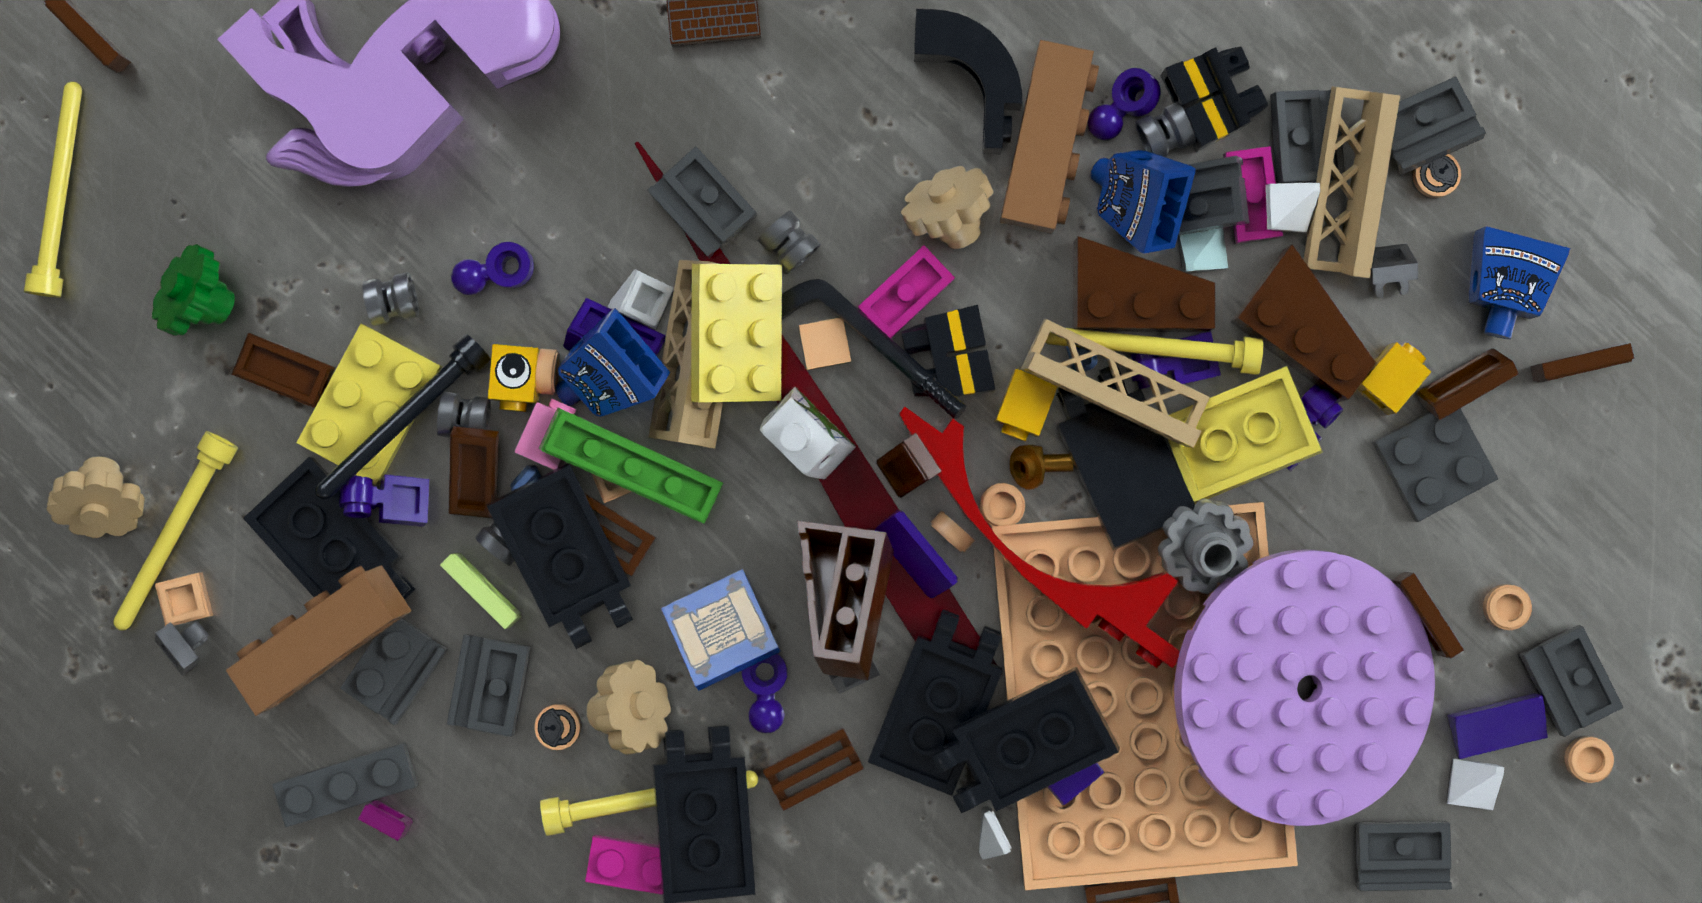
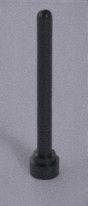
[315,334,491,500]

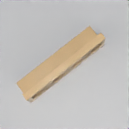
[1303,86,1400,278]
[648,260,723,449]
[1021,319,1210,448]

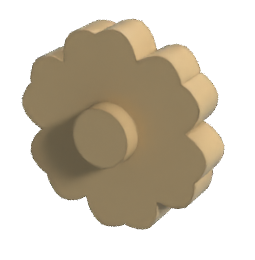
[901,166,993,249]
[47,457,145,538]
[587,660,671,755]

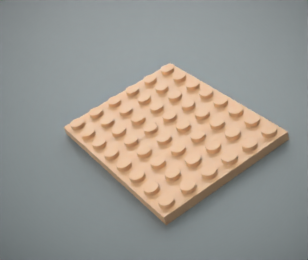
[991,502,1298,890]

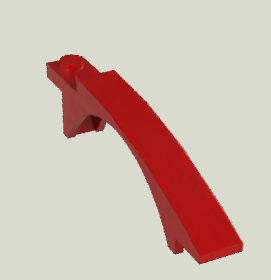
[899,406,1180,669]

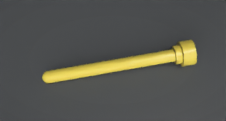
[24,82,82,298]
[1045,328,1263,375]
[113,431,238,631]
[540,770,758,836]

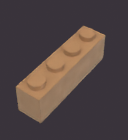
[999,40,1099,234]
[226,565,412,716]

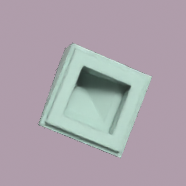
[1178,228,1228,274]

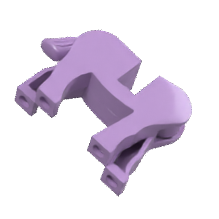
[217,0,560,187]

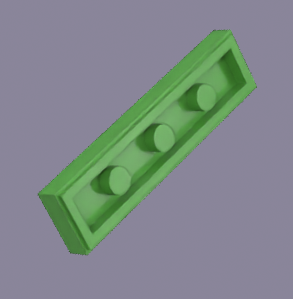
[538,407,723,524]

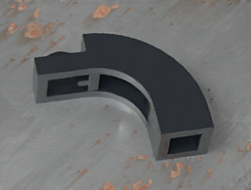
[914,9,1023,155]

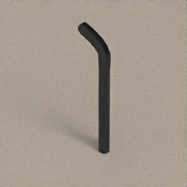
[782,279,967,419]

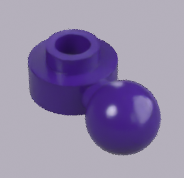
[1087,68,1161,141]
[451,242,534,295]
[742,653,788,734]

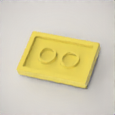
[691,264,782,402]
[296,323,443,486]
[1168,366,1323,504]

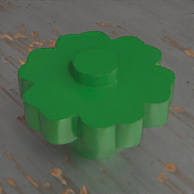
[152,244,235,336]

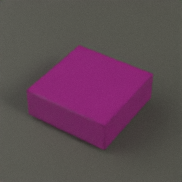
[358,799,413,841]

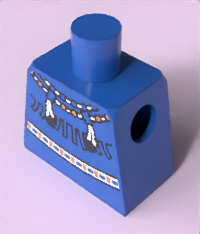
[1091,150,1196,254]
[1469,226,1570,339]
[556,308,671,417]

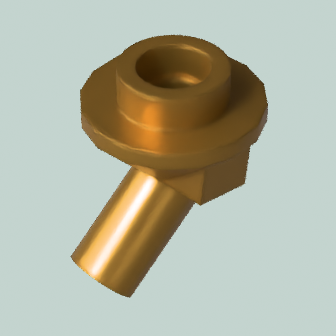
[1009,444,1073,490]

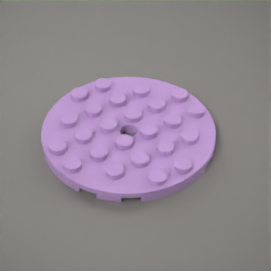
[1174,549,1435,826]

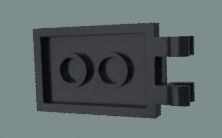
[1056,364,1195,551]
[243,457,416,600]
[486,463,633,649]
[868,609,1003,796]
[931,666,1120,813]
[652,725,756,903]

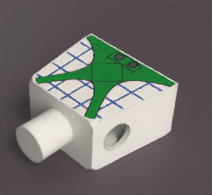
[760,387,856,479]

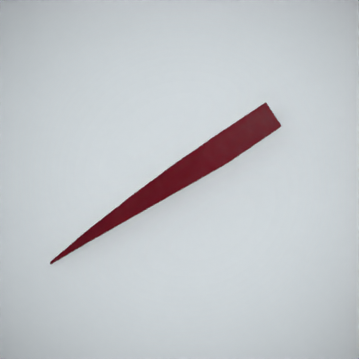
[635,142,1002,676]

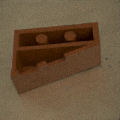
[1073,236,1215,332]
[1230,244,1376,402]
[797,520,894,680]

